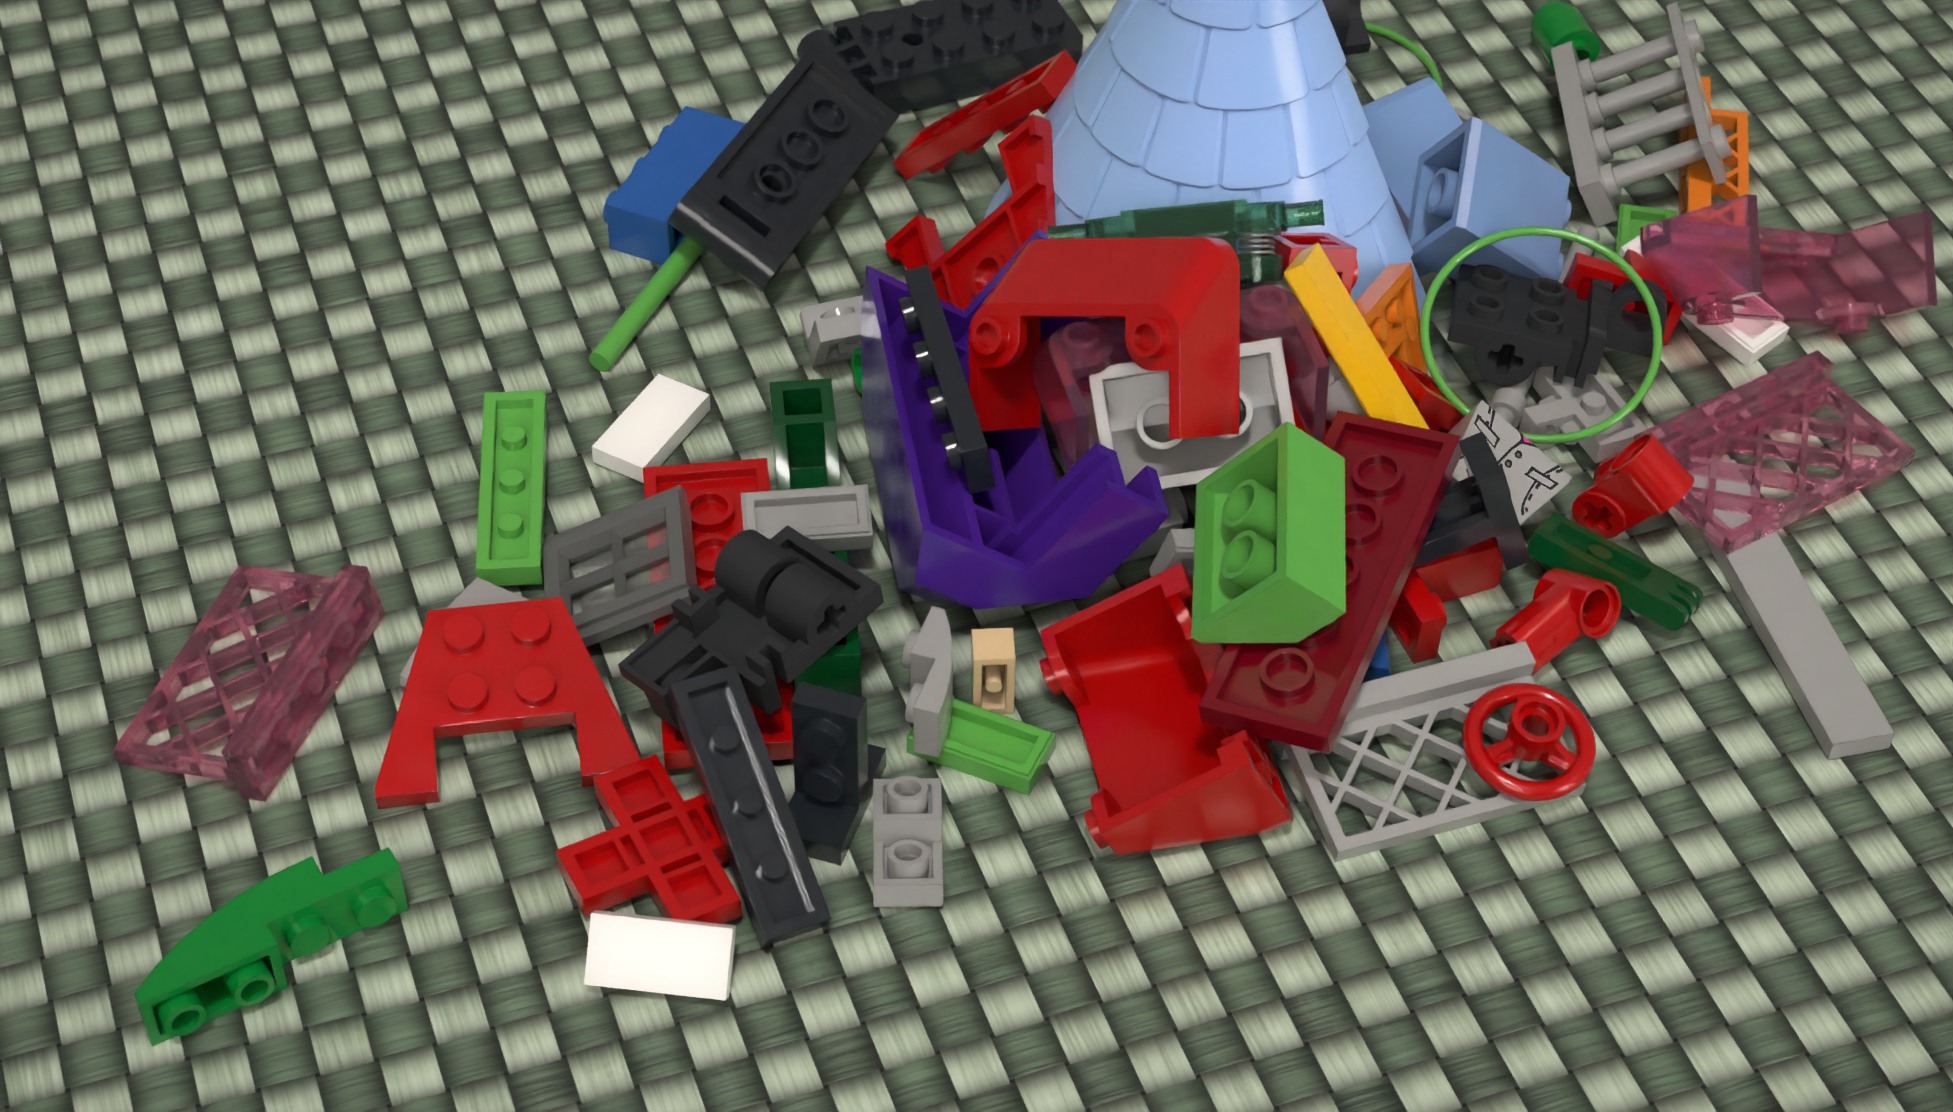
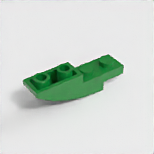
[134,847,409,1047]

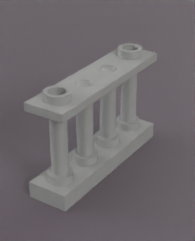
[1551,2,1732,227]

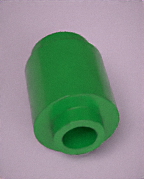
[1531,1,1600,72]

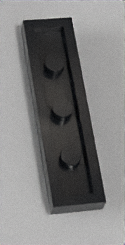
[898,265,996,494]
[667,664,832,948]

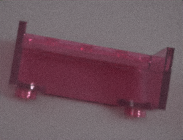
[1639,194,1937,334]
[1033,285,1330,471]

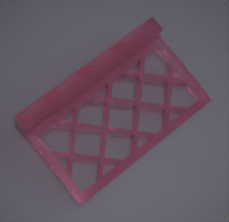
[1633,350,1915,555]
[113,564,385,802]

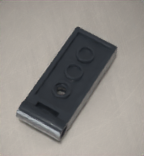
[797,0,1083,114]
[667,49,900,292]

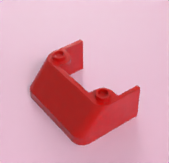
[969,237,1240,439]

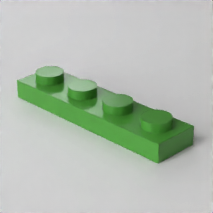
[476,390,548,586]

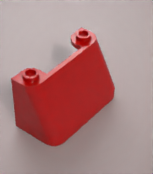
[1039,563,1294,855]

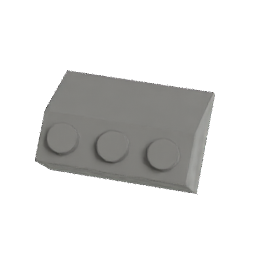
[1087,337,1295,489]

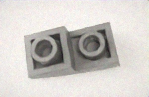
[902,606,953,758]
[873,776,943,907]

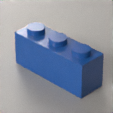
[603,106,746,265]

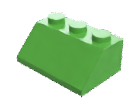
[1191,421,1346,643]

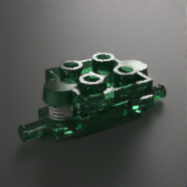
[1048,199,1325,303]

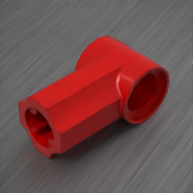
[1489,568,1621,675]

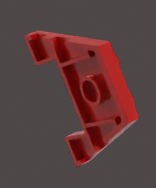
[885,114,1056,310]
[375,597,641,809]

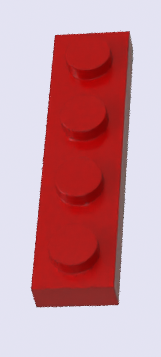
[893,50,1077,180]

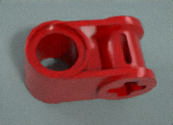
[1571,432,1695,539]

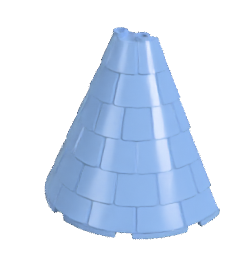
[985,0,1426,372]

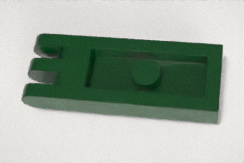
[1527,512,1703,630]

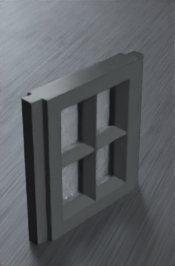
[542,485,697,647]

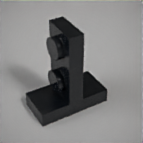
[1412,431,1531,571]
[788,681,886,866]

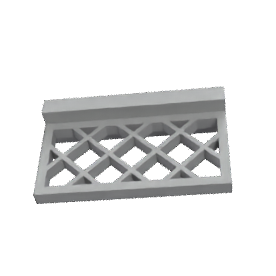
[1272,641,1586,862]

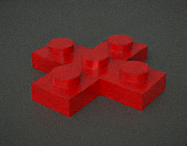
[556,754,742,924]

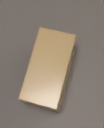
[970,628,1016,714]

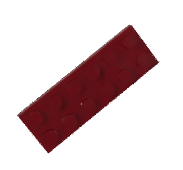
[1198,410,1462,754]

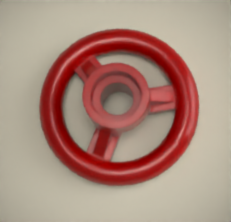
[1462,683,1596,801]

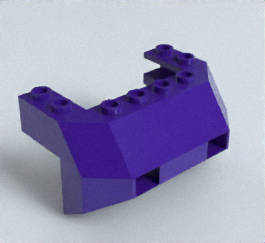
[860,229,1170,609]

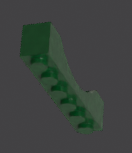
[769,378,862,697]

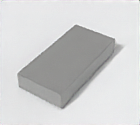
[740,484,873,551]

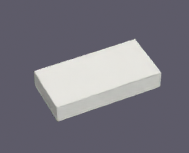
[591,374,711,483]
[584,910,736,1000]

